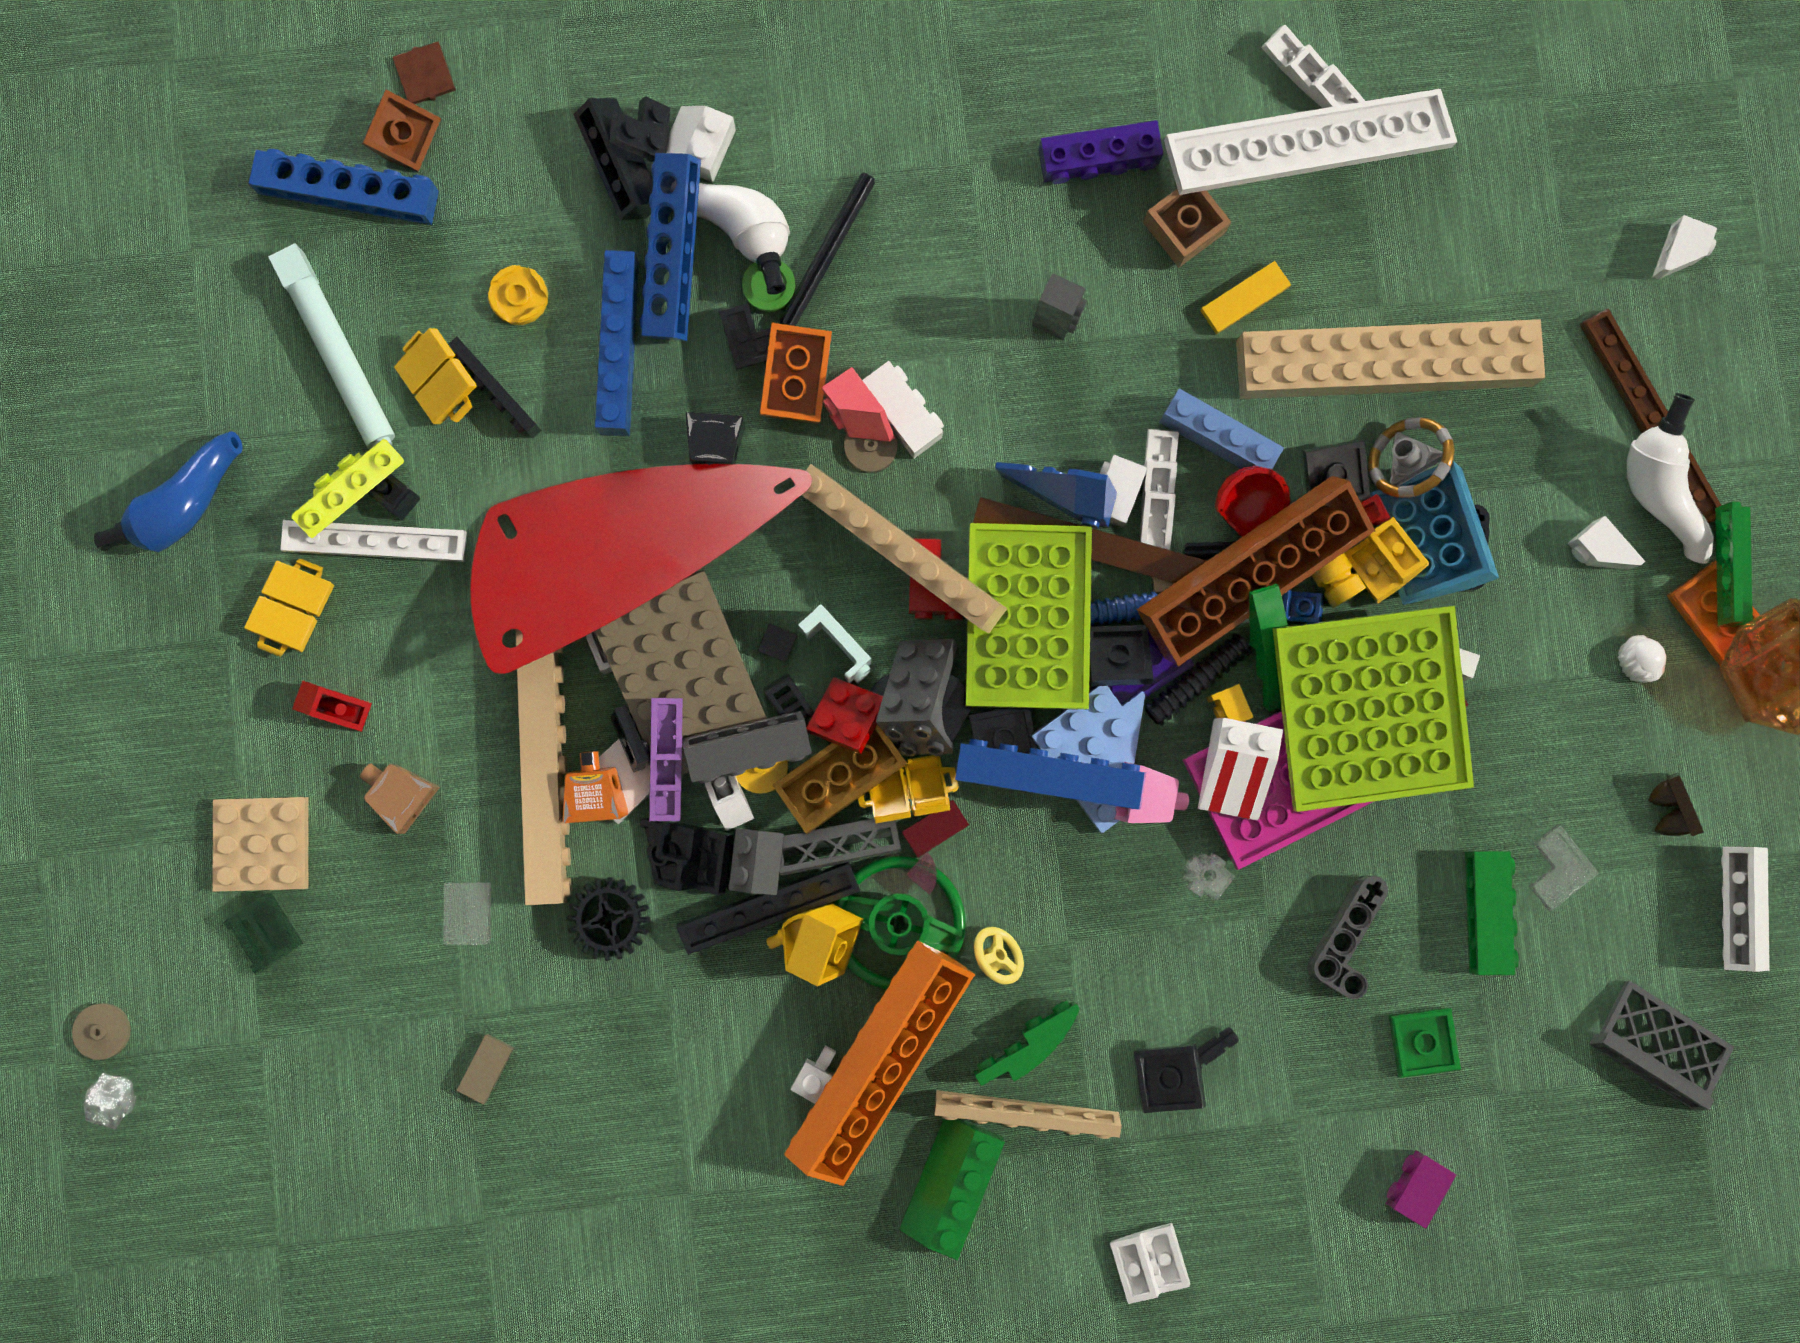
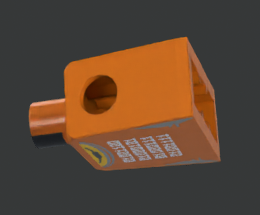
[563,751,628,823]

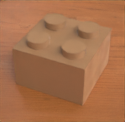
[1143,189,1231,268]

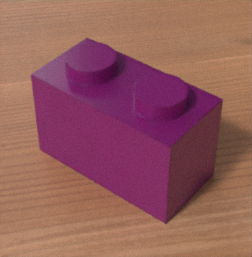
[1386,1150,1457,1229]

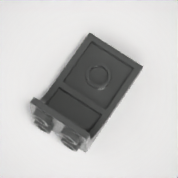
[876,638,958,756]

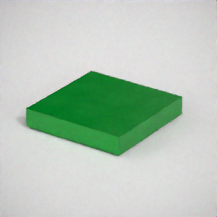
[1389,1007,1461,1078]

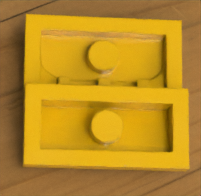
[1344,517,1429,604]

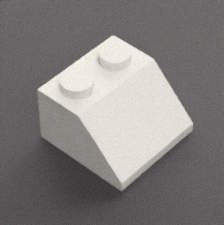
[666,106,736,183]

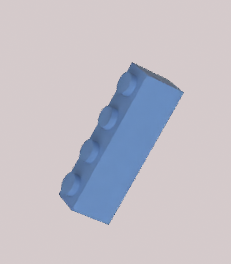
[1159,388,1284,469]

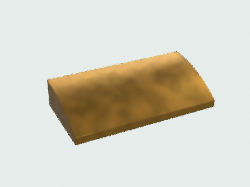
[773,724,907,835]

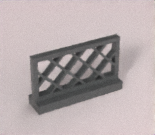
[1589,981,1734,1111]

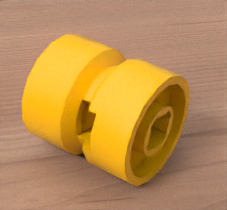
[1311,553,1366,608]

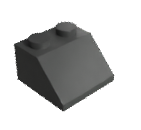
[728,828,784,895]

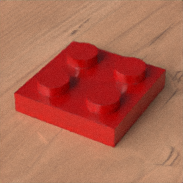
[806,677,883,754]

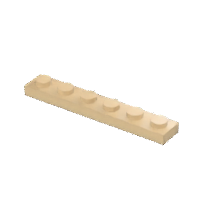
[935,1090,1121,1139]

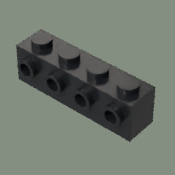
[573,98,653,220]

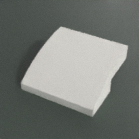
[599,739,650,824]
[1110,1223,1190,1304]

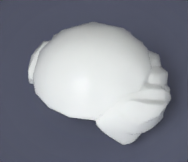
[1617,635,1667,683]

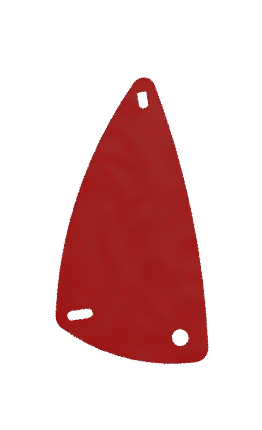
[471,464,812,674]

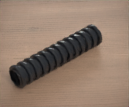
[1145,633,1252,726]

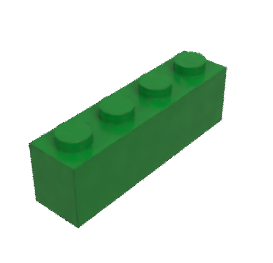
[1465,851,1519,975]

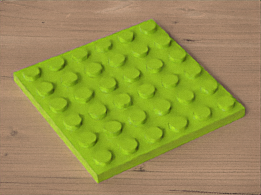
[1273,606,1474,812]

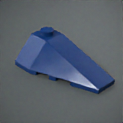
[995,462,1117,529]

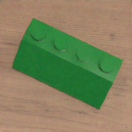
[899,1118,1005,1261]

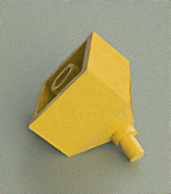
[766,904,863,986]

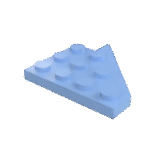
[1030,686,1145,833]

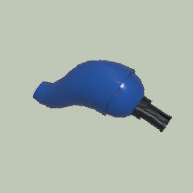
[94,431,242,552]

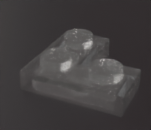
[1529,825,1599,911]

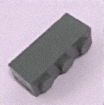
[1032,273,1087,340]

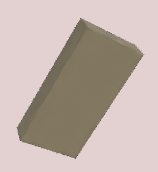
[457,1034,515,1105]

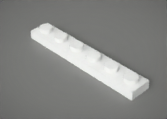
[280,520,467,562]

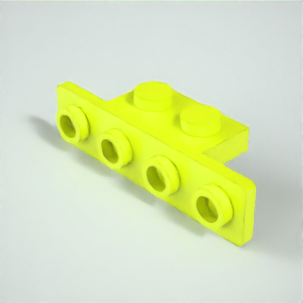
[291,439,404,538]

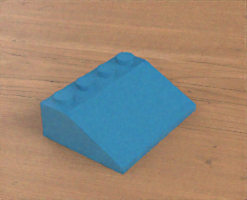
[1370,461,1499,605]

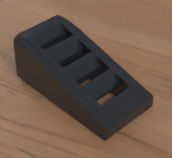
[763,673,814,735]

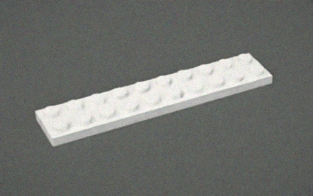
[1164,89,1457,195]

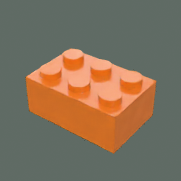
[759,323,832,424]

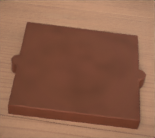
[393,42,456,104]

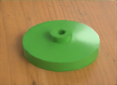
[742,261,796,312]

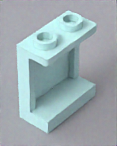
[798,604,871,684]

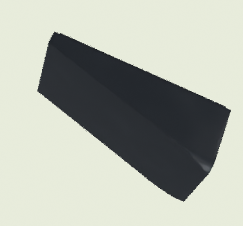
[367,474,420,520]

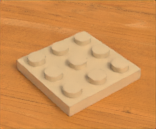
[212,797,308,892]

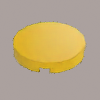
[488,265,548,325]

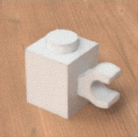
[791,1045,836,1104]

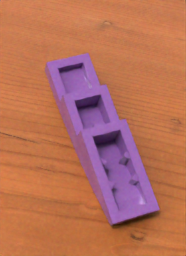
[649,698,683,821]

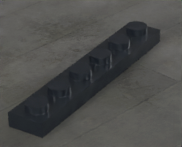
[676,862,860,955]

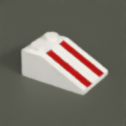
[1198,718,1283,821]

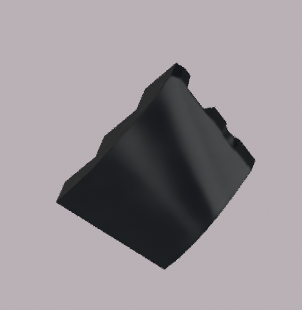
[640,818,733,895]

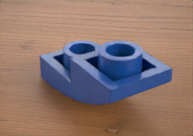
[1282,590,1324,624]

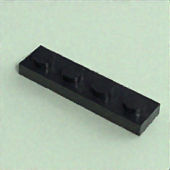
[448,336,541,438]

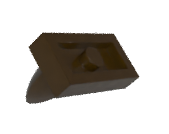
[1648,772,1704,836]

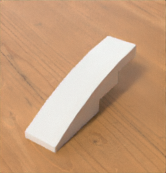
[1261,25,1365,108]
[1140,429,1179,550]

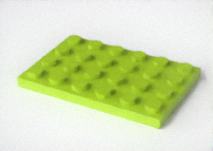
[965,523,1092,710]

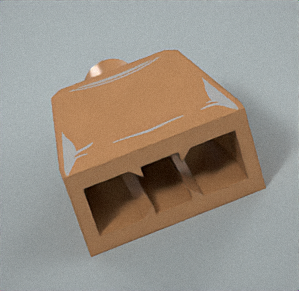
[360,763,440,834]

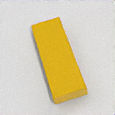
[1200,261,1291,335]

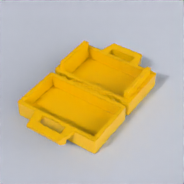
[394,328,477,424]
[244,559,334,657]
[858,755,959,823]

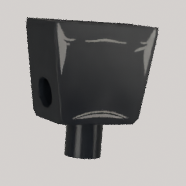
[686,412,745,465]

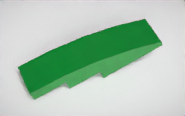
[1249,584,1288,712]

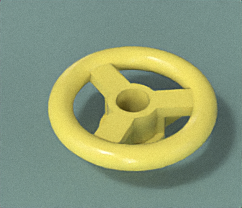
[974,927,1024,985]

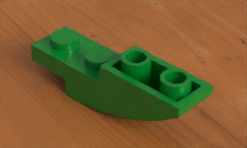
[973,1000,1080,1086]

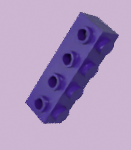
[1038,120,1163,184]

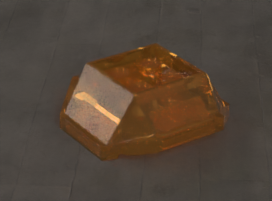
[1719,598,1800,735]

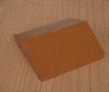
[362,89,441,172]

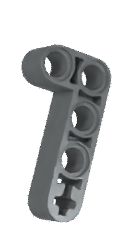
[1307,876,1388,999]

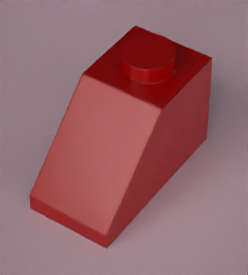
[292,680,372,732]

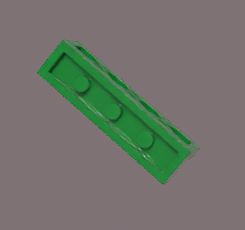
[1715,501,1753,627]

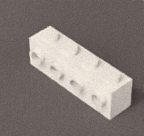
[1721,847,1769,972]

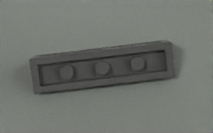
[779,818,901,876]

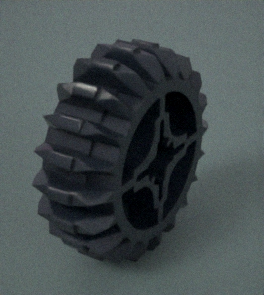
[567,877,651,961]

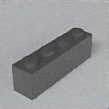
[682,711,812,783]

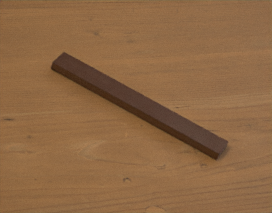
[1579,308,1722,523]
[973,497,1207,583]

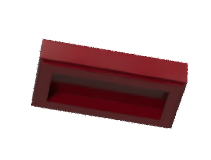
[902,800,969,858]

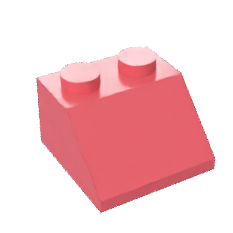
[822,367,895,442]

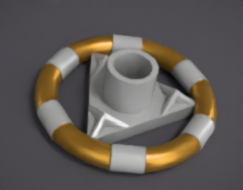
[1368,417,1455,498]

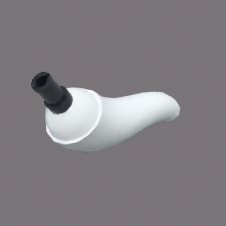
[670,181,790,295]
[1627,393,1714,564]

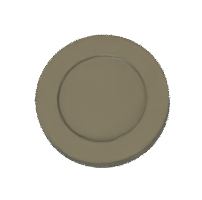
[844,428,898,473]
[72,1003,131,1060]

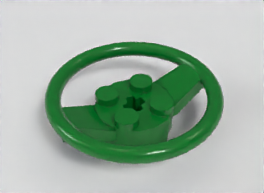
[834,856,966,990]

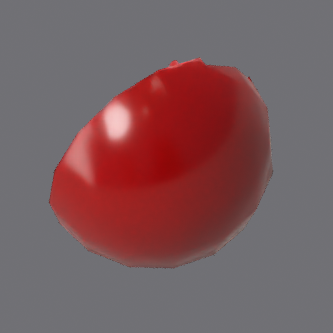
[1215,466,1290,537]

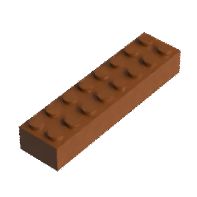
[1136,476,1375,666]

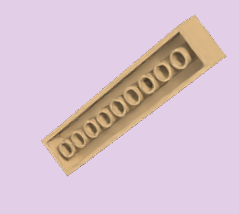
[1236,319,1545,399]

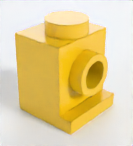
[1206,684,1254,722]

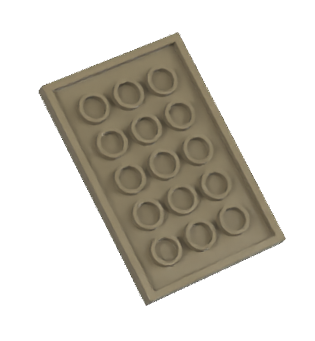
[595,569,767,775]

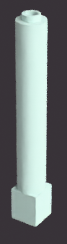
[268,243,395,449]

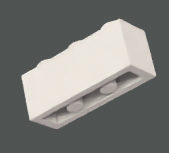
[862,361,944,459]

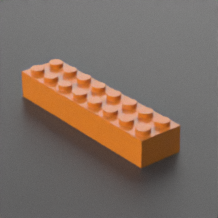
[784,941,975,1186]

